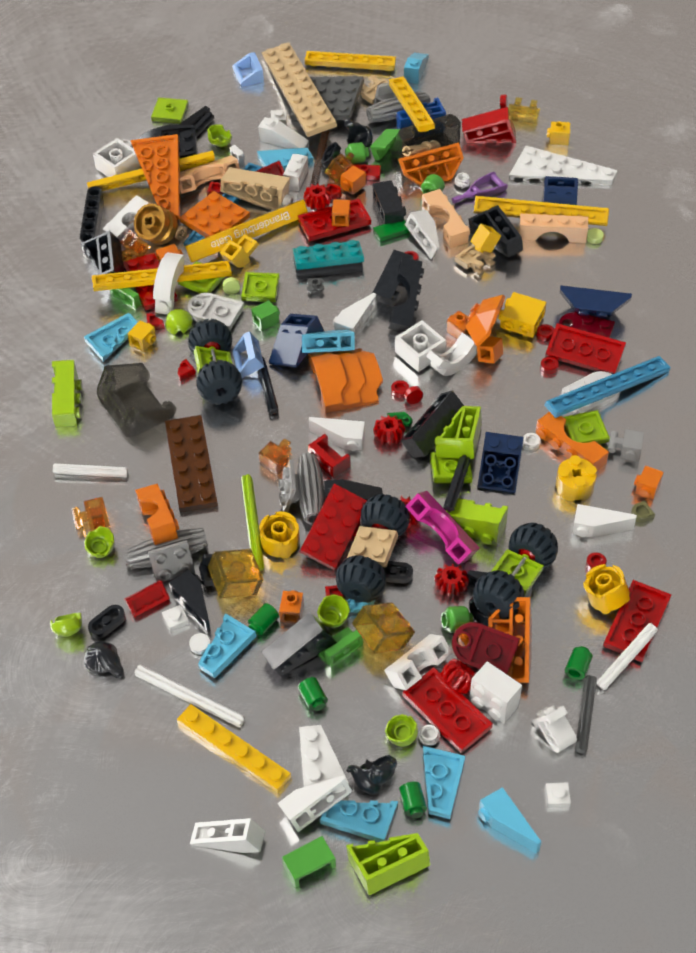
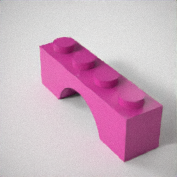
[405,491,480,565]

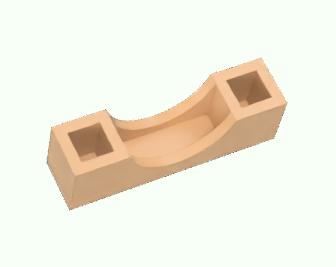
[180,155,240,194]
[422,189,470,249]
[519,214,588,243]

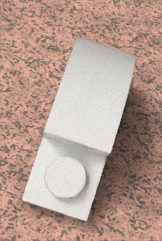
[153,252,184,315]
[426,333,477,376]

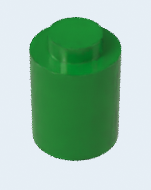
[248,603,279,635]
[564,646,593,680]
[298,677,328,711]
[399,781,427,818]

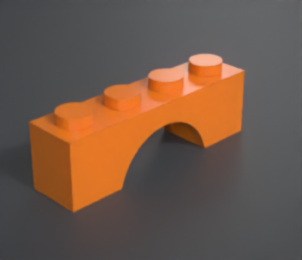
[535,411,609,471]
[135,483,180,545]

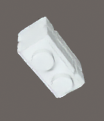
[283,154,309,192]

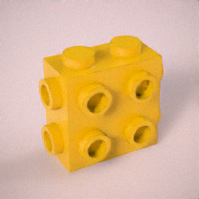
[498,292,547,338]

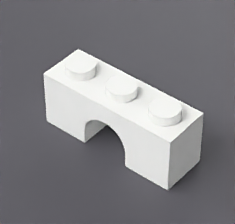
[103,195,149,248]
[384,634,452,690]

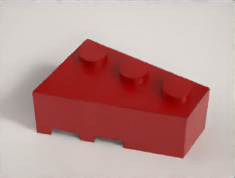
[462,107,517,143]

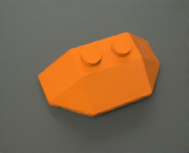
[398,142,464,187]
[465,295,505,347]
[488,597,532,683]

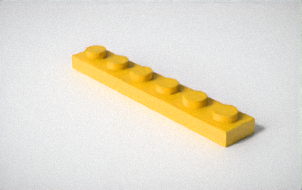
[305,51,396,71]
[389,76,435,132]
[177,704,291,793]

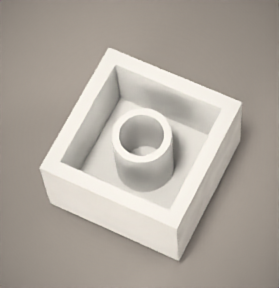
[93,138,141,177]
[395,320,446,372]
[470,662,522,724]

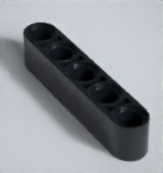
[80,186,104,254]

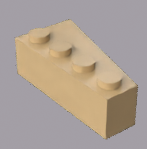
[220,167,290,210]

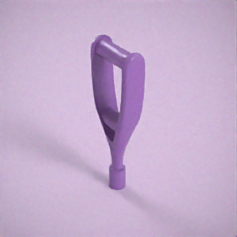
[451,172,508,204]

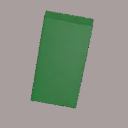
[373,219,410,242]

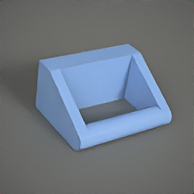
[233,52,264,87]
[232,331,264,378]

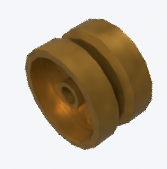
[134,203,178,245]

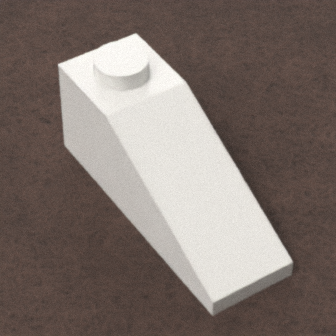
[258,117,309,149]
[405,210,439,260]
[333,293,377,338]
[309,417,365,451]
[572,504,637,538]
[278,776,353,832]
[190,818,265,853]

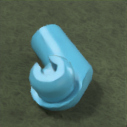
[346,599,375,613]

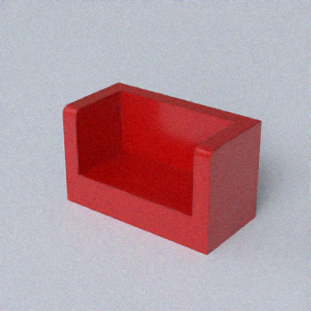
[308,434,351,479]

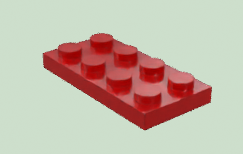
[298,199,371,242]
[123,253,178,311]
[545,323,626,374]
[299,483,367,570]
[603,580,672,662]
[402,667,493,753]

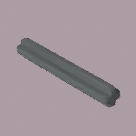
[575,675,597,754]

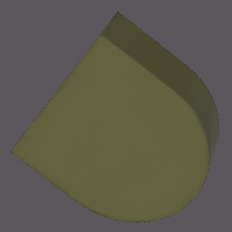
[631,500,655,523]

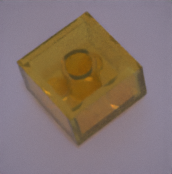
[208,549,263,599]
[352,602,415,654]

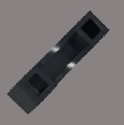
[388,257,424,332]

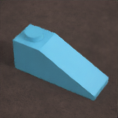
[404,52,429,84]
[302,330,355,353]
[478,787,541,853]

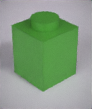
[251,300,280,331]

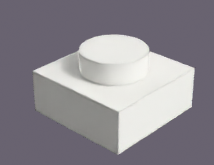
[271,110,287,125]
[230,145,245,168]
[162,605,189,632]
[545,782,571,808]

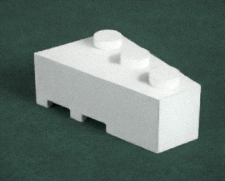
[299,725,349,787]

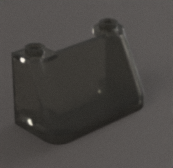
[391,114,461,169]
[97,363,177,437]

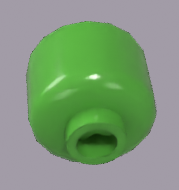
[345,142,369,164]
[421,174,445,194]
[441,606,473,633]

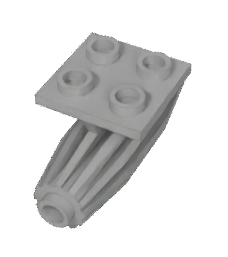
[366,78,430,123]
[278,453,325,525]
[123,527,208,582]

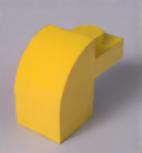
[220,234,259,268]

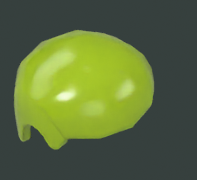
[208,124,232,147]
[165,309,193,335]
[84,526,115,558]
[317,594,350,628]
[50,612,82,637]
[385,714,418,747]

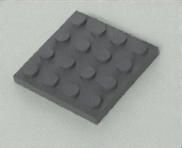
[290,76,364,121]

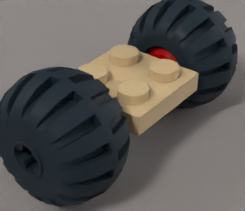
[336,494,410,603]

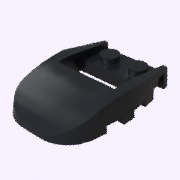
[138,124,198,168]

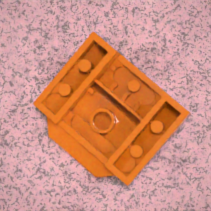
[309,348,383,413]

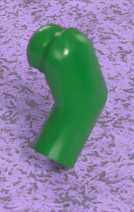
[387,412,413,427]

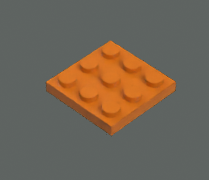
[180,191,250,238]

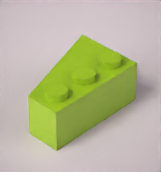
[52,360,83,427]
[435,406,482,459]
[446,498,508,547]
[346,833,430,895]

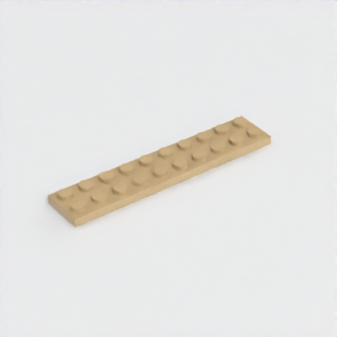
[261,42,337,137]

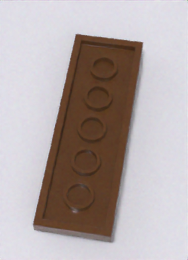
[165,415,218,513]

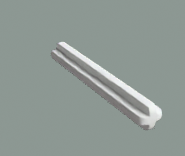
[53,463,128,478]
[597,623,658,690]

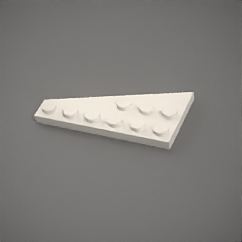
[509,146,617,185]

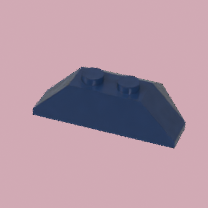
[560,285,632,318]

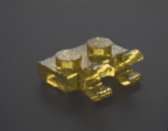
[508,97,540,124]

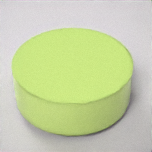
[587,228,604,244]
[222,277,240,295]

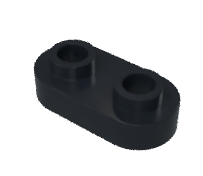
[321,142,341,168]
[383,561,413,584]
[88,605,125,639]

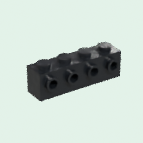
[401,390,464,458]

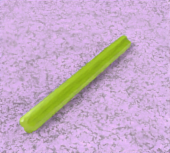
[241,474,264,572]

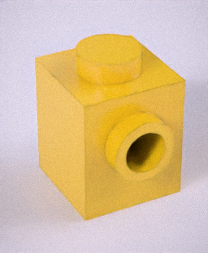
[547,121,570,145]
[471,224,501,253]
[128,320,156,352]

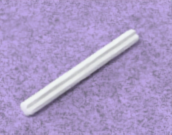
[135,665,245,727]

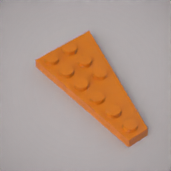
[130,134,180,220]

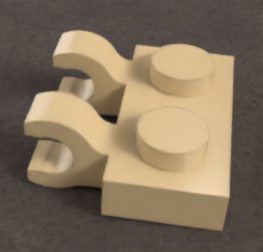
[360,75,388,104]
[455,244,496,275]

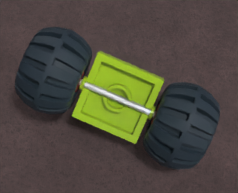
[188,319,242,405]
[473,522,558,620]

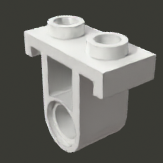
[531,705,577,753]

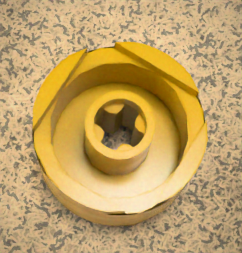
[556,455,597,502]
[259,511,300,559]
[583,564,630,614]

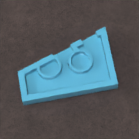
[257,148,313,171]
[84,313,138,362]
[198,613,257,678]
[423,746,466,819]
[320,800,398,842]

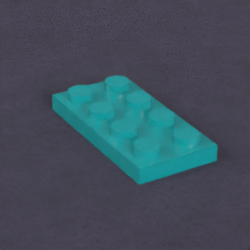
[292,240,364,270]

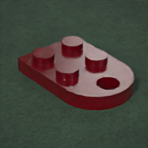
[558,312,615,338]
[452,622,521,675]

